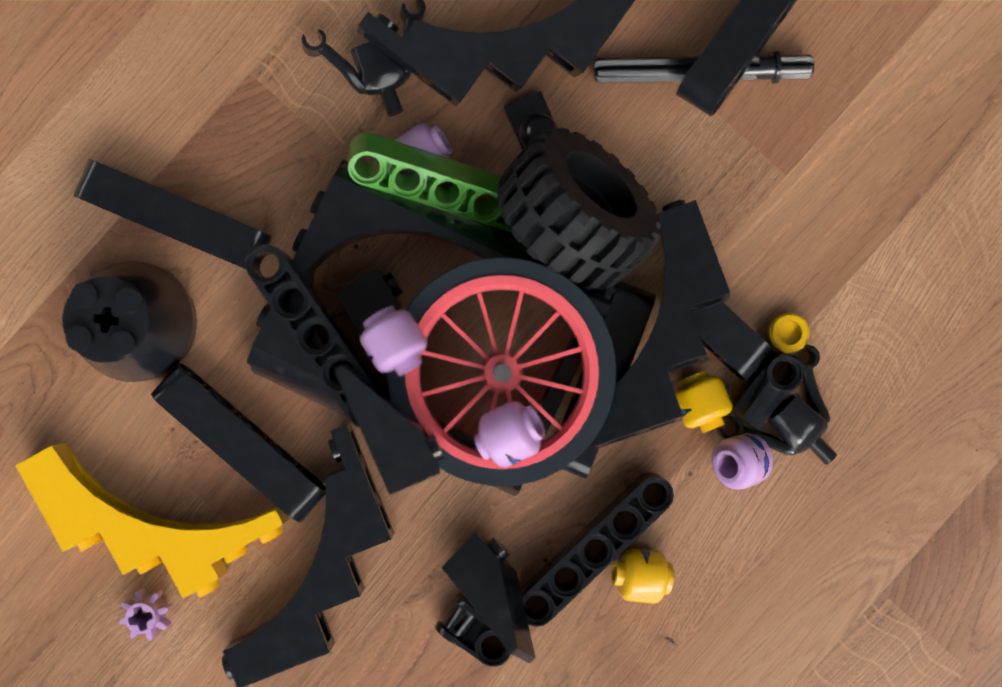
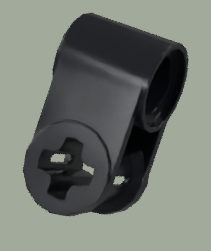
[435,593,511,667]

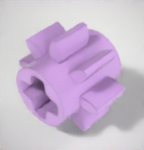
[119,587,173,641]

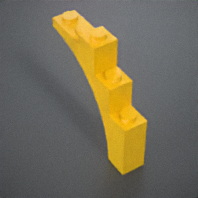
[15,442,291,599]

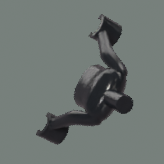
[301,0,426,117]
[717,345,837,465]

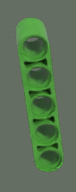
[348,132,513,233]

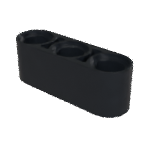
[660,302,773,382]

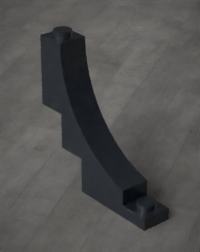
[357,0,635,107]
[582,200,730,454]
[222,423,394,687]

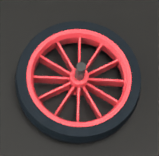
[387,257,616,486]

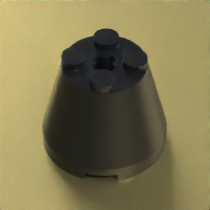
[62,261,197,382]

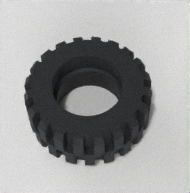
[497,128,660,289]

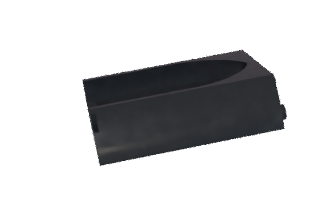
[247,159,616,496]

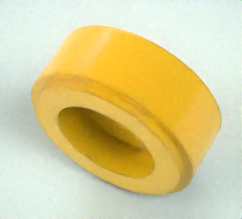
[766,313,810,353]

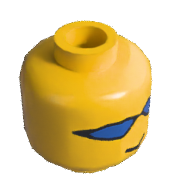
[675,371,733,434]
[611,548,674,604]

